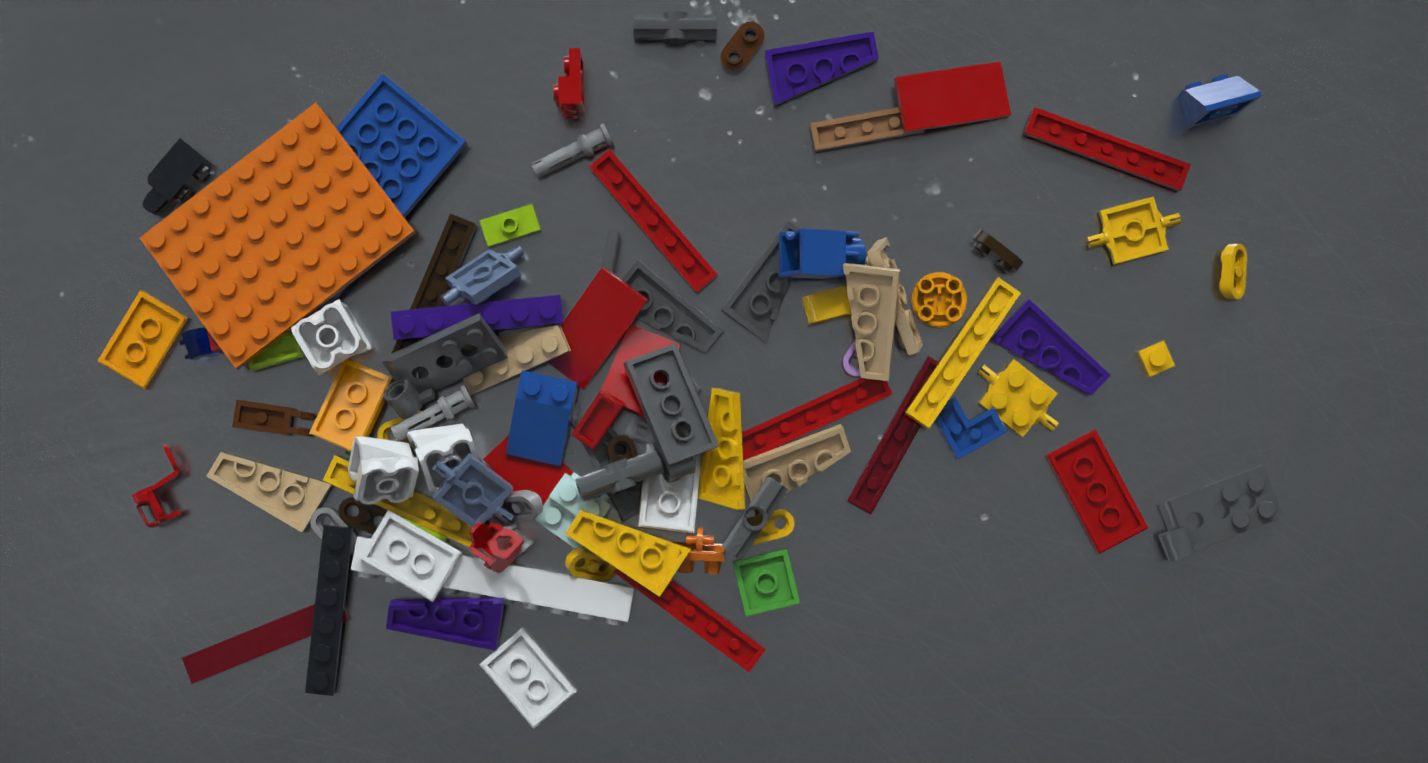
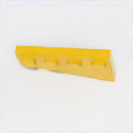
[698,388,745,510]
[565,510,691,597]

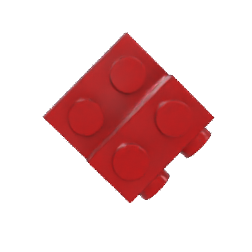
[553,48,585,119]

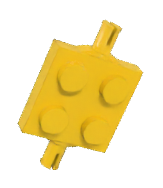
[1086,196,1181,265]
[977,359,1059,437]

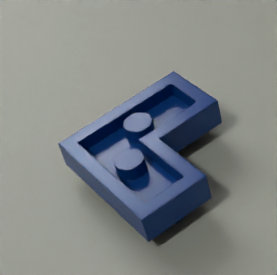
[935,397,1008,459]

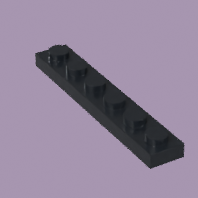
[305,524,353,696]

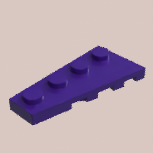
[765,31,879,106]
[991,299,1111,395]
[386,598,505,651]

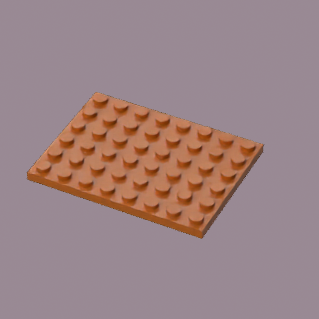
[140,102,416,370]

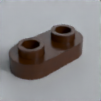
[720,21,764,73]

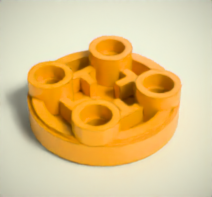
[911,272,967,328]

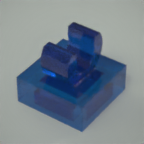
[179,327,216,360]

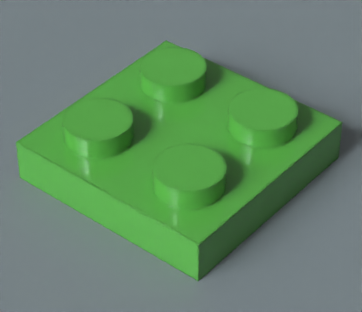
[733,548,800,616]

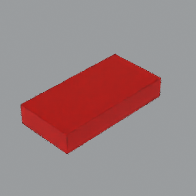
[571,388,625,450]

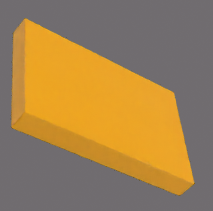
[97,290,190,390]
[309,359,395,452]

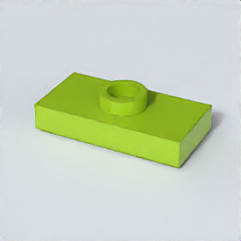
[479,204,541,248]
[248,331,306,372]

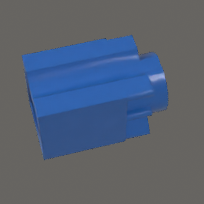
[779,228,866,279]

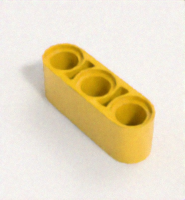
[802,285,852,325]

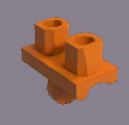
[675,528,725,574]

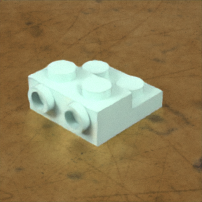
[534,472,612,549]

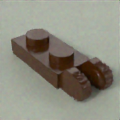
[232,400,315,437]

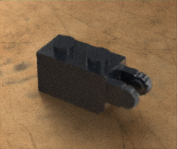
[142,138,212,215]

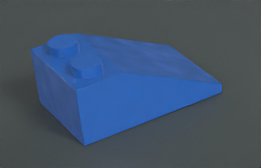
[1178,74,1262,127]
[506,370,579,466]

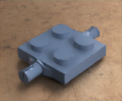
[440,245,524,306]
[432,453,514,528]

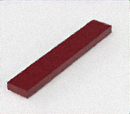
[847,356,939,515]
[182,604,350,684]

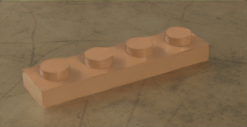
[810,107,924,152]

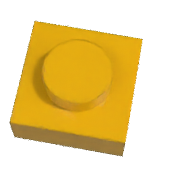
[1137,340,1175,377]

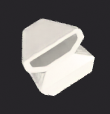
[291,299,372,375]
[407,423,480,492]
[348,436,419,505]

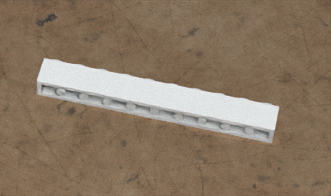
[351,536,635,626]

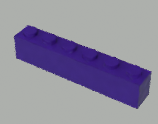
[391,295,563,341]

